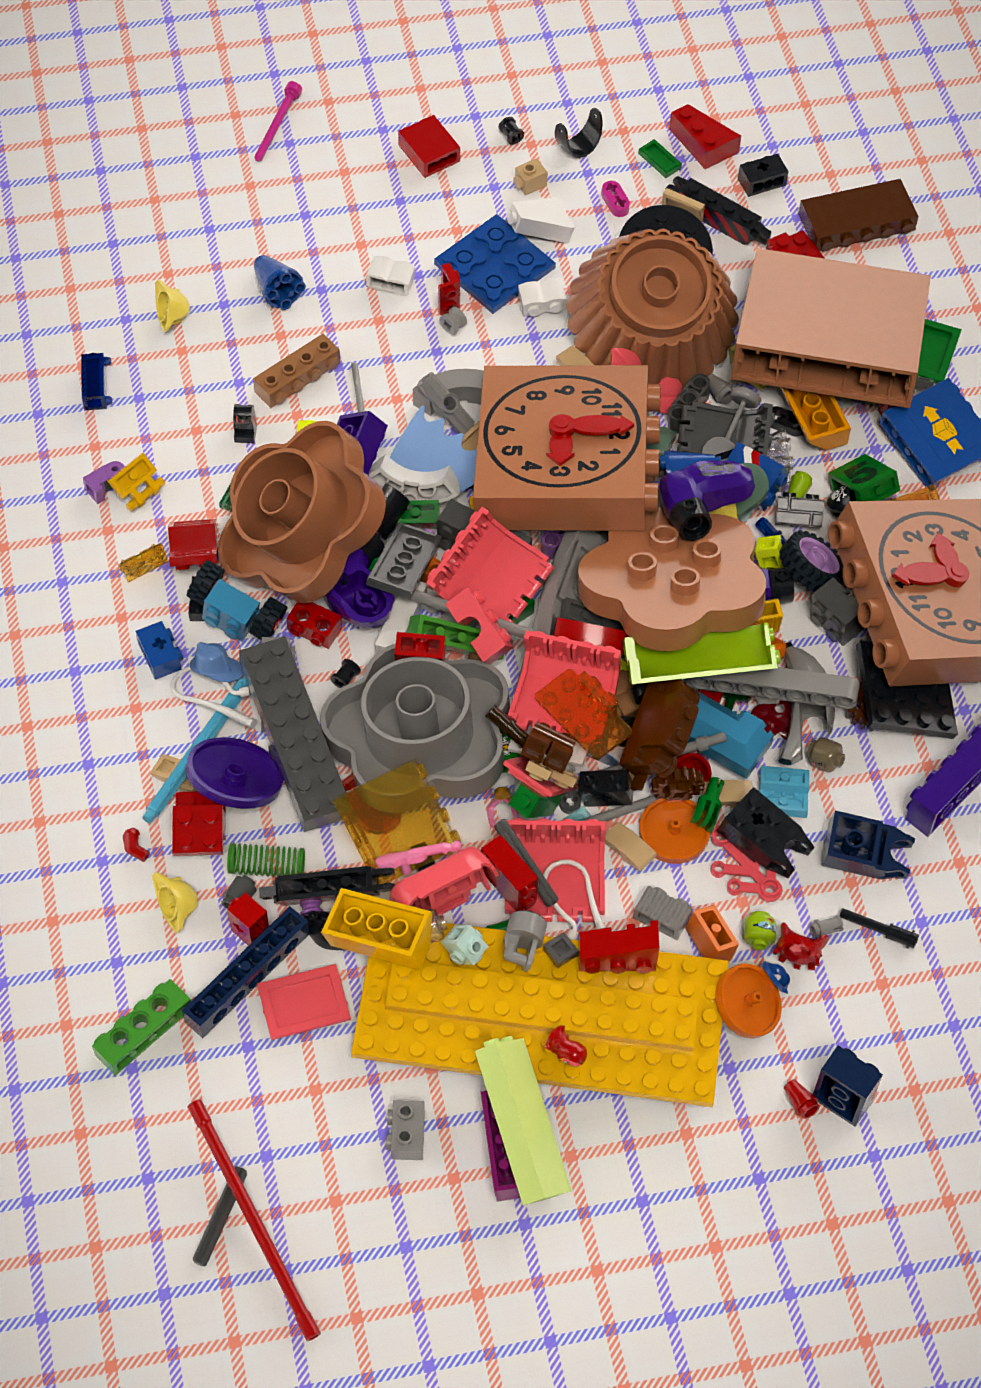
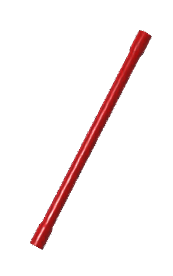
[187,1099,321,1342]

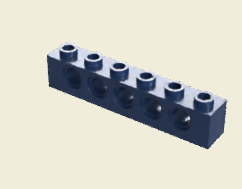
[182,906,310,1038]

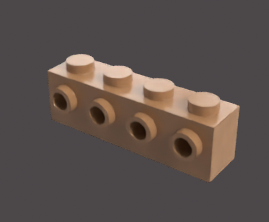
[253,333,340,408]

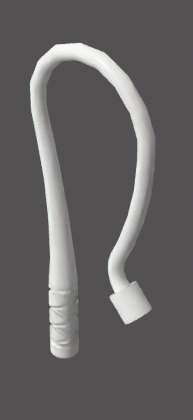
[170,666,257,729]
[543,859,606,940]

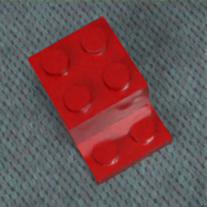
[168,519,218,570]
[172,791,226,856]

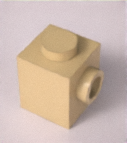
[513,158,548,196]

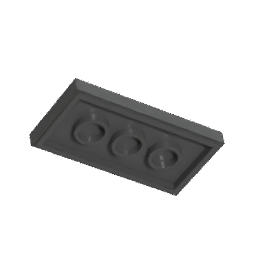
[366,522,442,600]

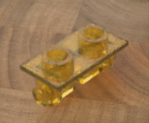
[118,543,169,582]

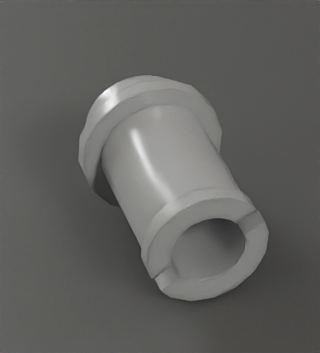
[810,915,844,938]

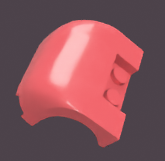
[389,846,499,919]

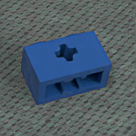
[135,621,183,680]

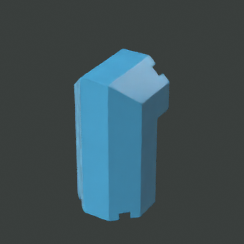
[688,687,774,779]

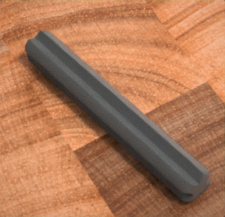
[494,819,558,907]
[193,1166,247,1266]

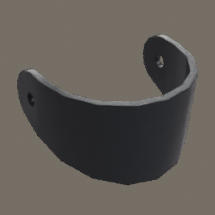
[554,108,603,158]

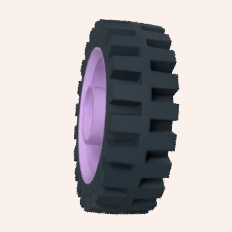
[779,530,844,592]

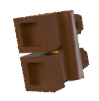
[520,722,576,774]

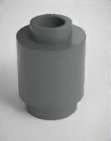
[221,875,257,909]

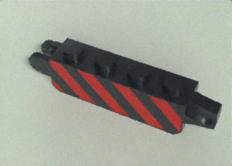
[665,176,771,245]
[259,866,395,906]

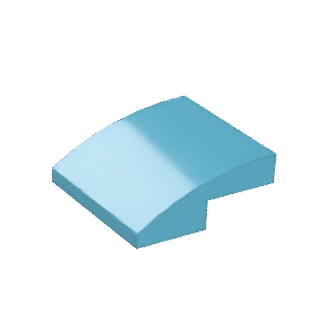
[759,766,809,818]

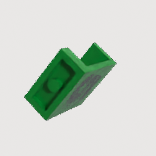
[828,454,900,501]

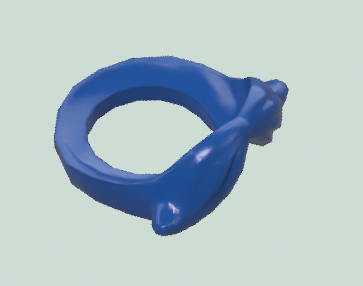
[762,961,790,994]

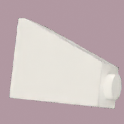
[507,197,575,243]

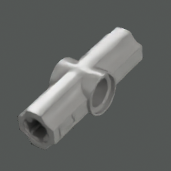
[417,372,475,435]

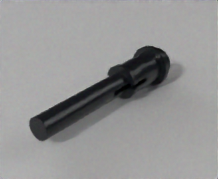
[840,908,919,949]

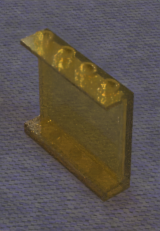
[333,758,462,884]

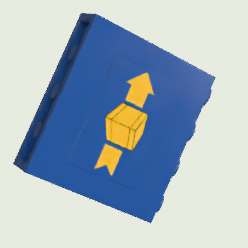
[879,378,981,492]

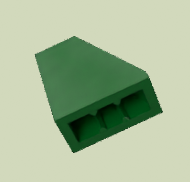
[508,779,564,818]

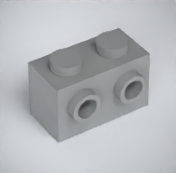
[386,1100,425,1160]

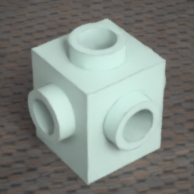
[441,924,488,965]

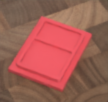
[503,756,579,798]
[257,964,351,1040]

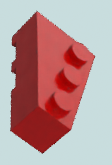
[669,104,741,169]
[578,920,660,974]

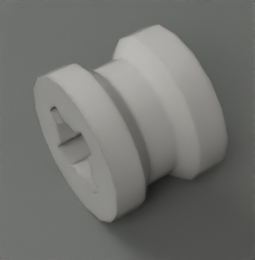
[439,307,467,335]

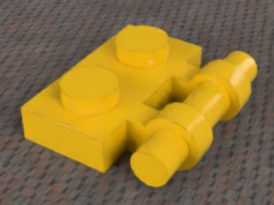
[107,452,165,512]

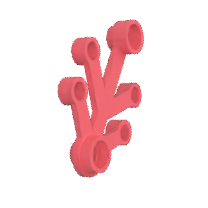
[711,825,782,902]

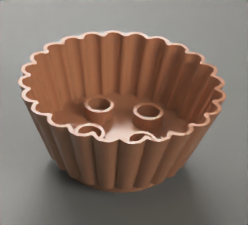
[566,228,739,387]

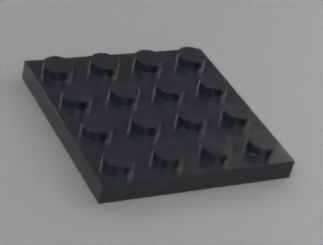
[856,640,958,739]

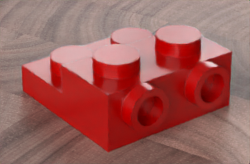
[766,230,825,259]

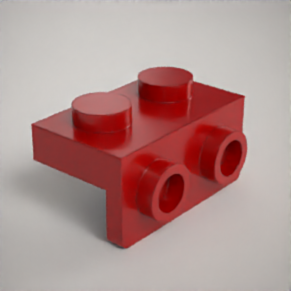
[438,263,460,315]

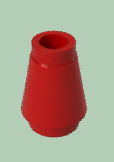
[784,1079,820,1119]

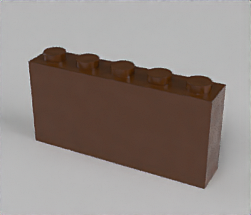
[798,178,919,251]

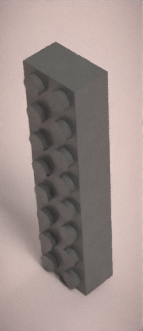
[239,636,351,832]

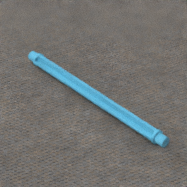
[142,675,248,823]

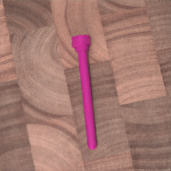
[254,81,303,162]

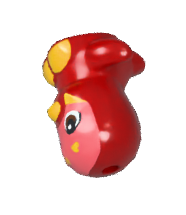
[544,1025,587,1067]

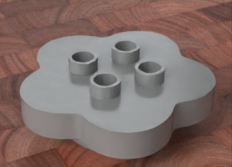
[320,644,510,813]

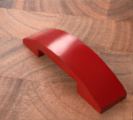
[553,617,629,655]

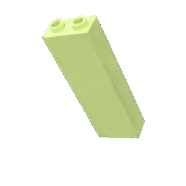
[475,1036,572,1206]

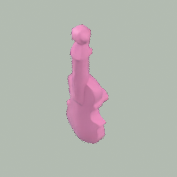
[376,840,462,875]

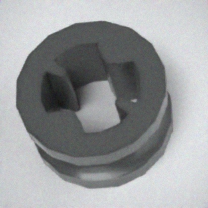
[559,790,581,814]

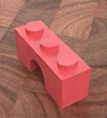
[445,587,513,664]

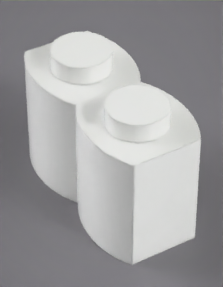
[366,256,415,296]
[518,278,566,317]

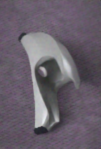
[778,641,835,765]

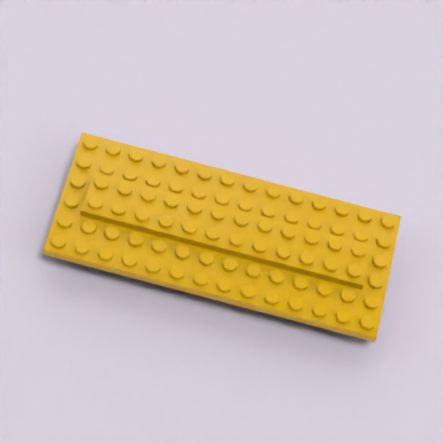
[351,921,729,1107]

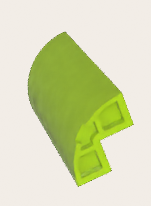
[622,622,781,684]

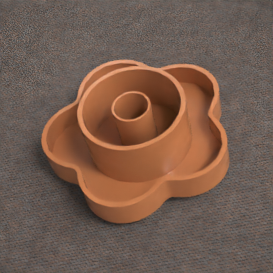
[218,421,386,603]
[578,507,766,651]

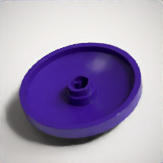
[186,737,284,809]

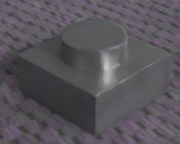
[543,932,579,968]

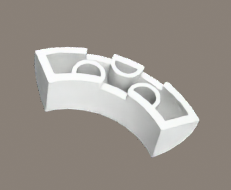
[369,454,460,503]

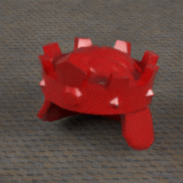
[773,922,829,971]

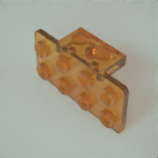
[535,669,632,760]

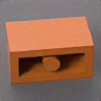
[685,904,739,961]

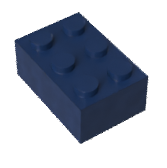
[813,1045,883,1127]

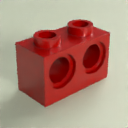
[286,602,342,649]

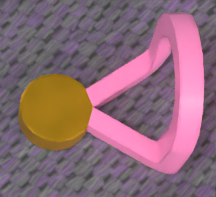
[487,787,518,830]

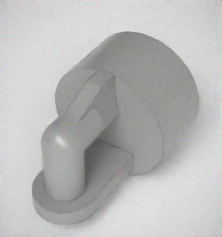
[503,910,547,972]

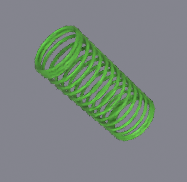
[227,842,305,878]

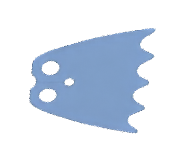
[390,406,477,504]

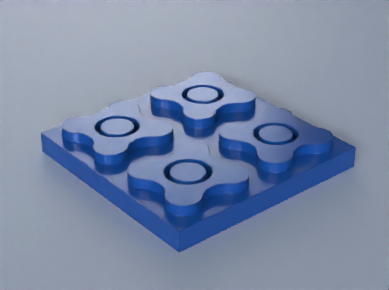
[434,214,556,314]

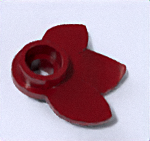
[751,700,791,740]

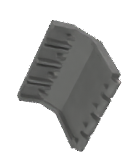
[677,401,775,458]

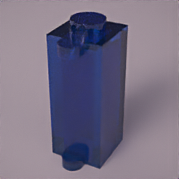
[81,353,112,411]

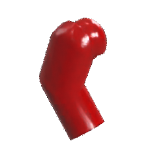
[122,828,150,862]

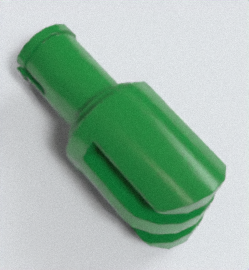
[690,777,725,832]

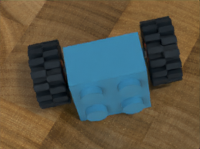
[186,560,288,642]

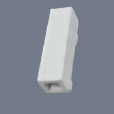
[375,582,438,654]

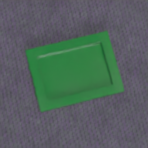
[917,319,962,383]

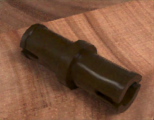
[485,705,529,749]

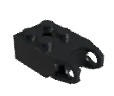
[717,787,815,878]

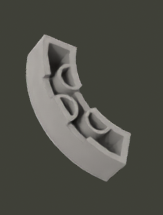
[413,369,484,416]

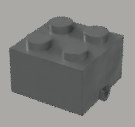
[811,578,864,646]

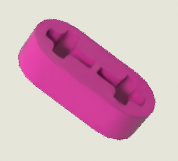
[601,180,630,217]

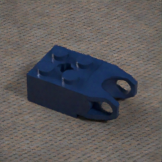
[821,810,915,880]

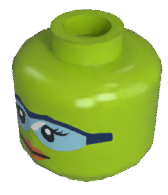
[744,911,776,950]

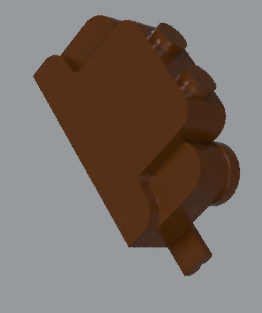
[619,679,700,791]

